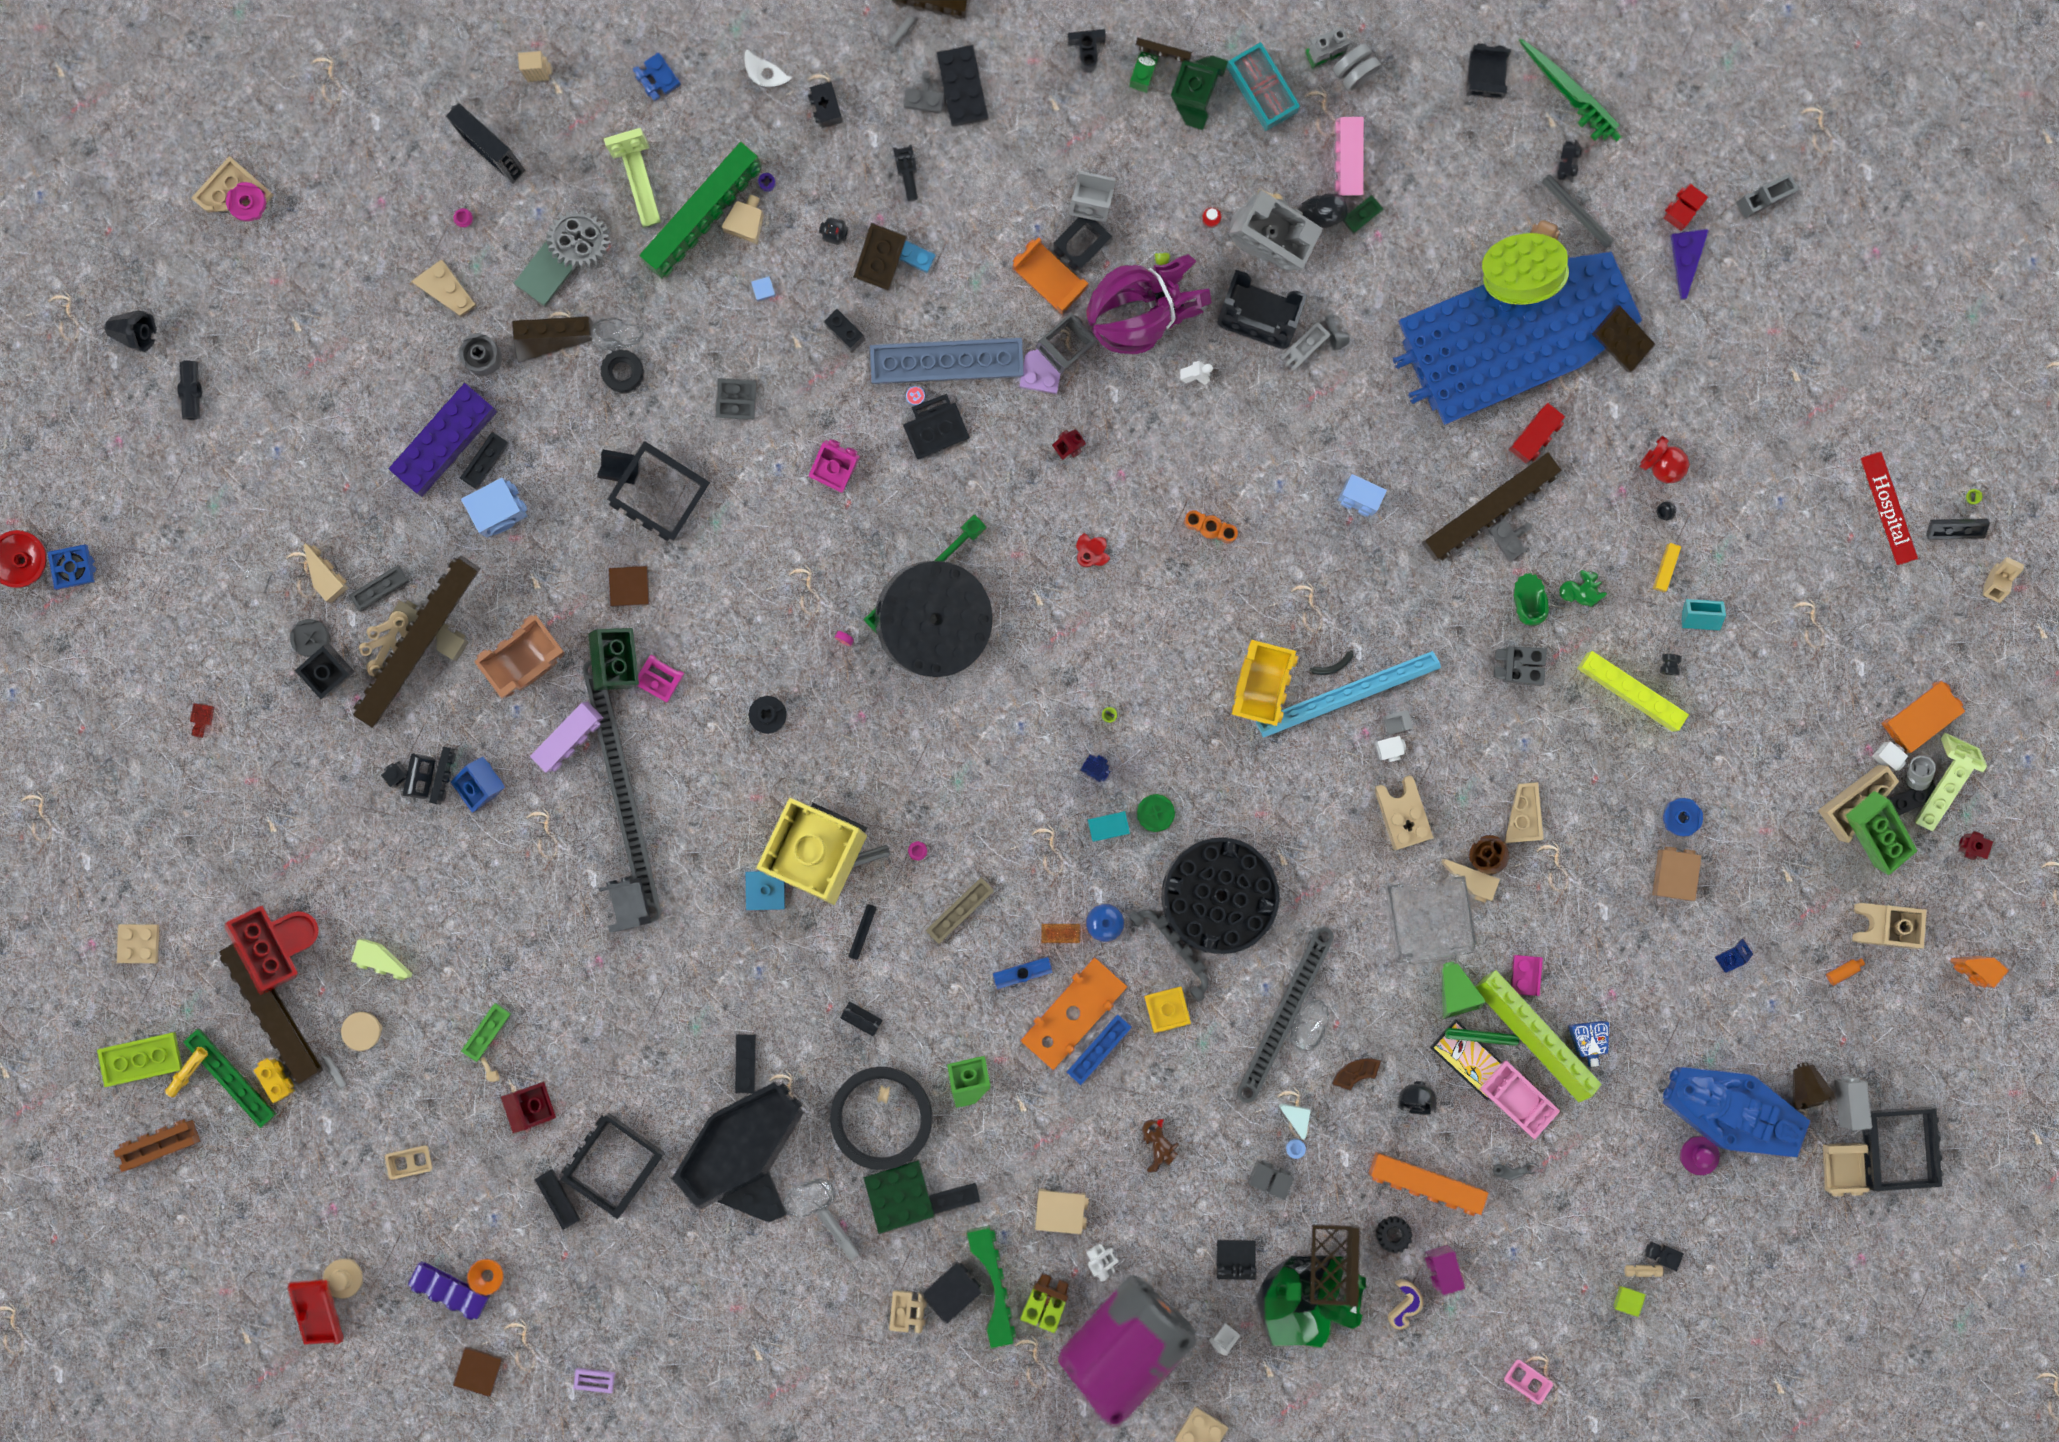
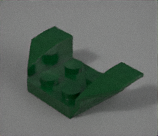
[1170,55,1229,131]

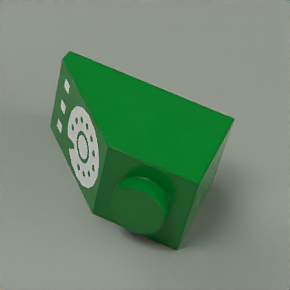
[1129,51,1159,93]

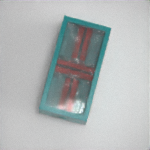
[1227,42,1300,132]

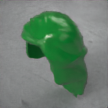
[1513,573,1549,626]

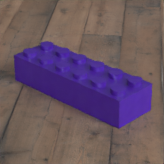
[388,383,498,497]

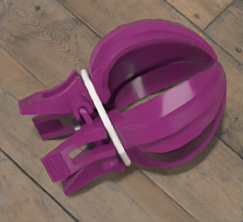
[1086,254,1212,355]

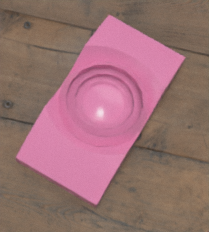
[1479,1060,1560,1140]

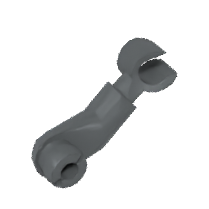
[1493,1163,1536,1180]

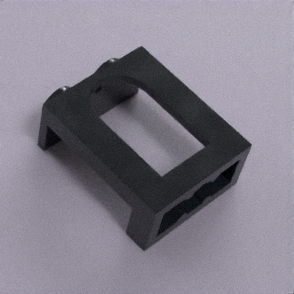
[1053,217,1113,273]

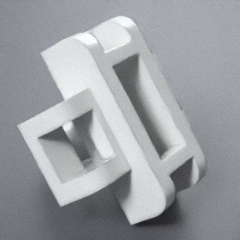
[1086,1244,1119,1282]

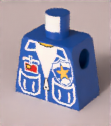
[1568,1021,1609,1067]

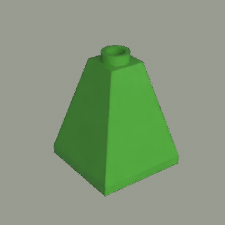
[1441,961,1485,1019]

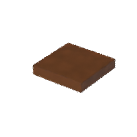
[609,566,650,607]
[453,1347,503,1397]

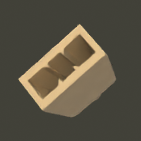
[722,195,764,244]

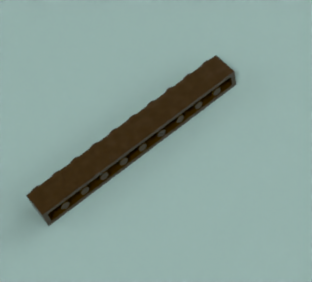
[353,555,481,728]

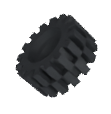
[1376,1216,1413,1254]

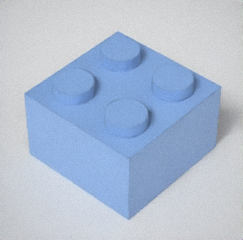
[1338,474,1387,517]

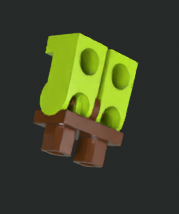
[1020,1273,1069,1334]

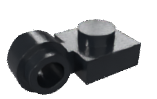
[1645,1241,1684,1271]

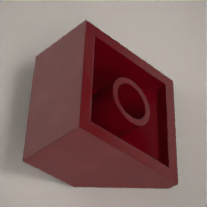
[501,1081,556,1133]

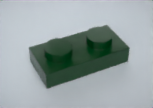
[1343,195,1384,234]

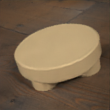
[341,1012,382,1051]

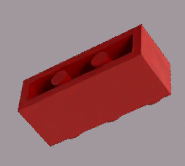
[1508,402,1565,463]

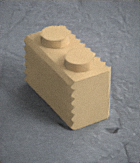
[518,51,552,83]

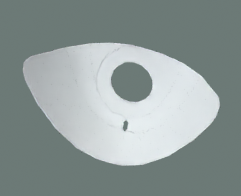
[745,50,792,87]

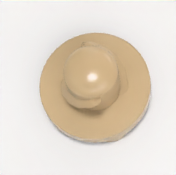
[323,1259,363,1299]

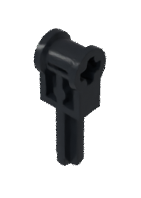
[893,144,918,201]

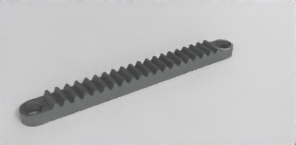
[1237,927,1334,1103]

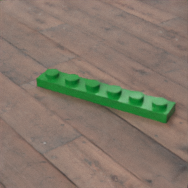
[183,1029,276,1128]

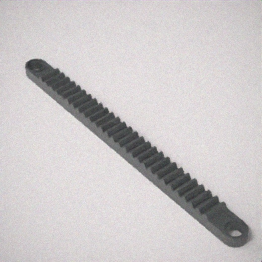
[583,660,662,922]

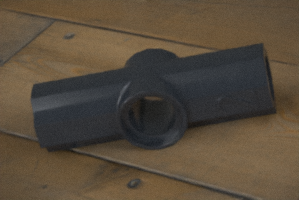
[177,360,202,420]

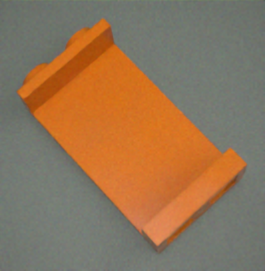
[1012,237,1089,315]
[1881,681,1965,754]

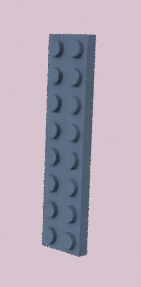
[870,338,1024,384]

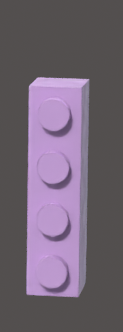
[530,701,603,773]

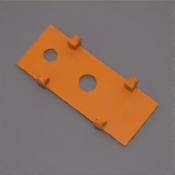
[1020,957,1127,1070]

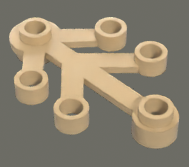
[359,611,408,677]

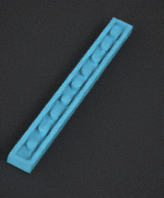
[1255,651,1441,738]

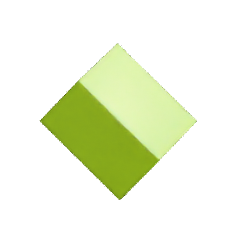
[1613,1286,1646,1317]

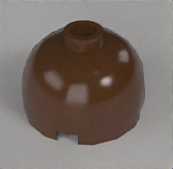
[1469,835,1509,875]

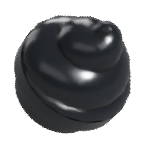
[1657,501,1677,521]

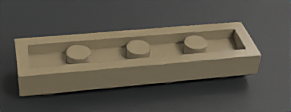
[926,877,994,944]

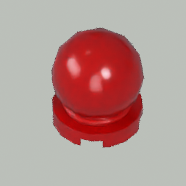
[1639,435,1690,484]

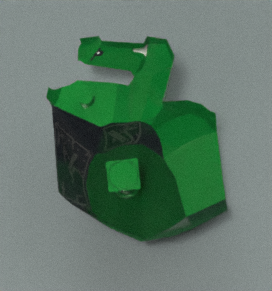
[1256,1256,1366,1348]

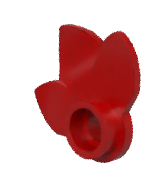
[1076,533,1110,568]

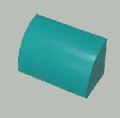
[1682,599,1726,631]
[1087,811,1130,842]

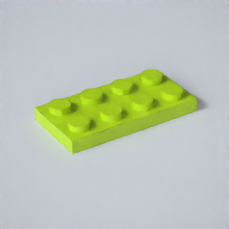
[97,1032,182,1088]

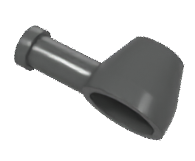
[1325,314,1350,350]

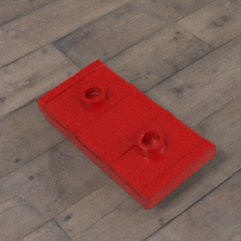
[287,1280,344,1345]

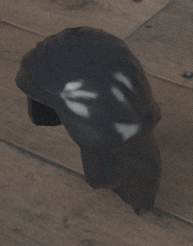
[1298,193,1348,228]

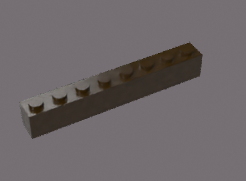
[1422,452,1562,561]
[219,943,324,1084]

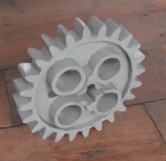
[546,210,609,270]

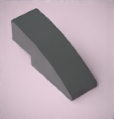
[1736,173,1799,218]

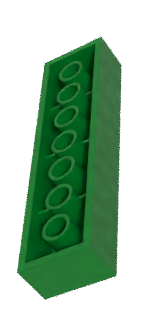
[639,141,762,279]

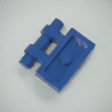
[633,52,681,101]

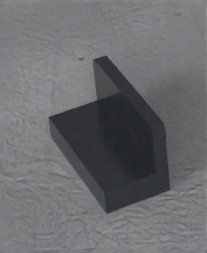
[597,449,640,484]

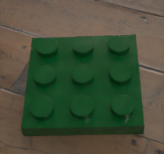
[863,1160,935,1235]

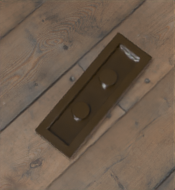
[1135,37,1192,62]

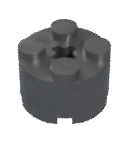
[459,333,502,376]

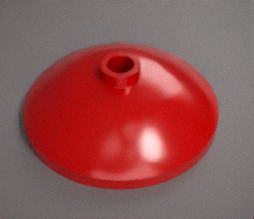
[0,530,47,588]

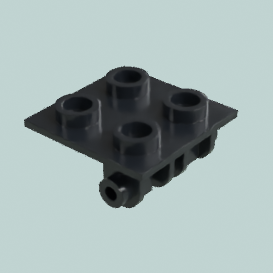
[1217,1240,1257,1280]

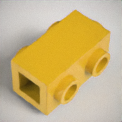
[253,1058,295,1103]

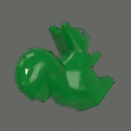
[1559,570,1607,607]

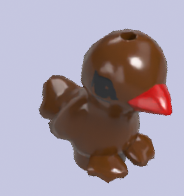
[1142,1119,1179,1173]

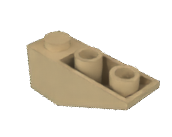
[304,543,348,603]

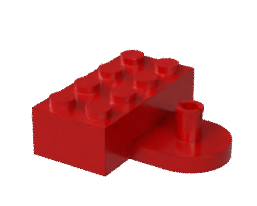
[224,905,318,995]

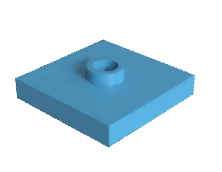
[745,871,785,910]

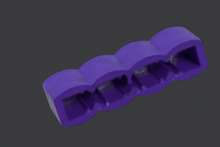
[407,1261,490,1320]

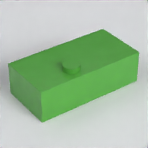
[1845,791,1918,876]

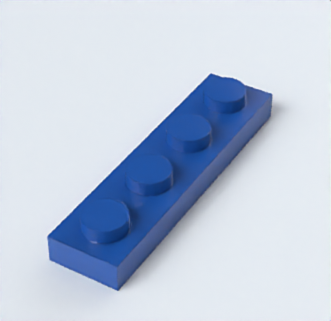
[1066,1014,1132,1085]

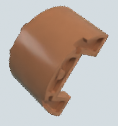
[474,615,564,698]

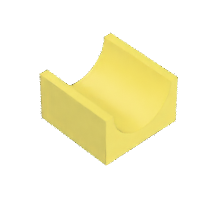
[756,798,867,906]

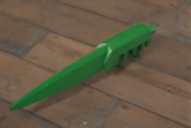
[1519,39,1622,142]

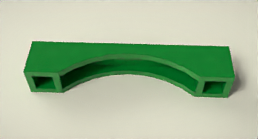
[967,1225,1017,1348]

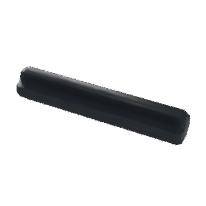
[848,904,877,960]

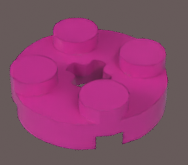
[226,182,266,222]

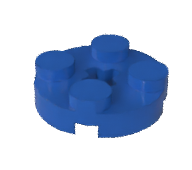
[1663,798,1703,836]

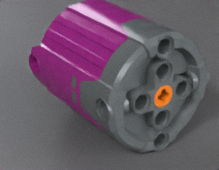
[1058,1275,1197,1426]

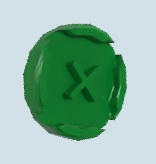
[1137,794,1175,832]

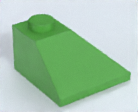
[947,1056,991,1108]

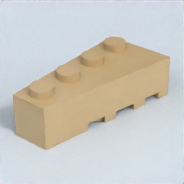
[1818,764,1899,843]

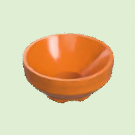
[467,1259,504,1295]

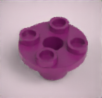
[1679,1136,1720,1176]

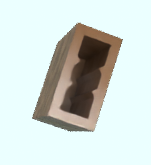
[1652,846,1701,901]

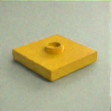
[1144,986,1191,1033]

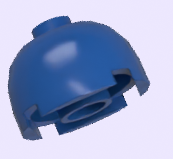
[1086,904,1124,942]

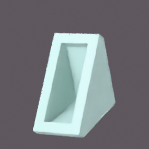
[1279,1103,1311,1139]

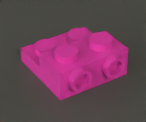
[808,439,860,493]

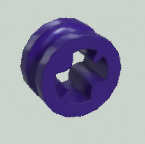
[758,173,776,192]

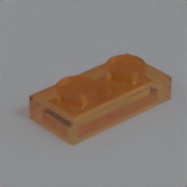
[1041,924,1080,943]

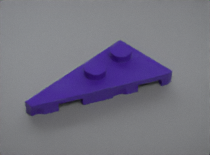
[1670,229,1709,300]

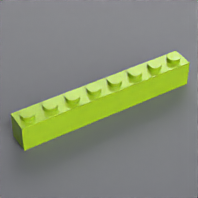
[1475,970,1602,1103]

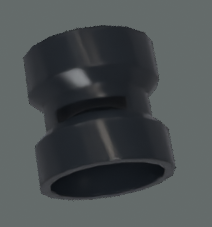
[1660,654,1682,676]

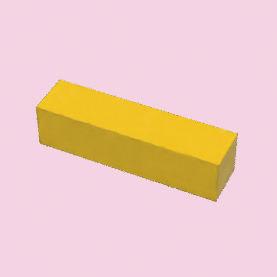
[1652,543,1682,593]

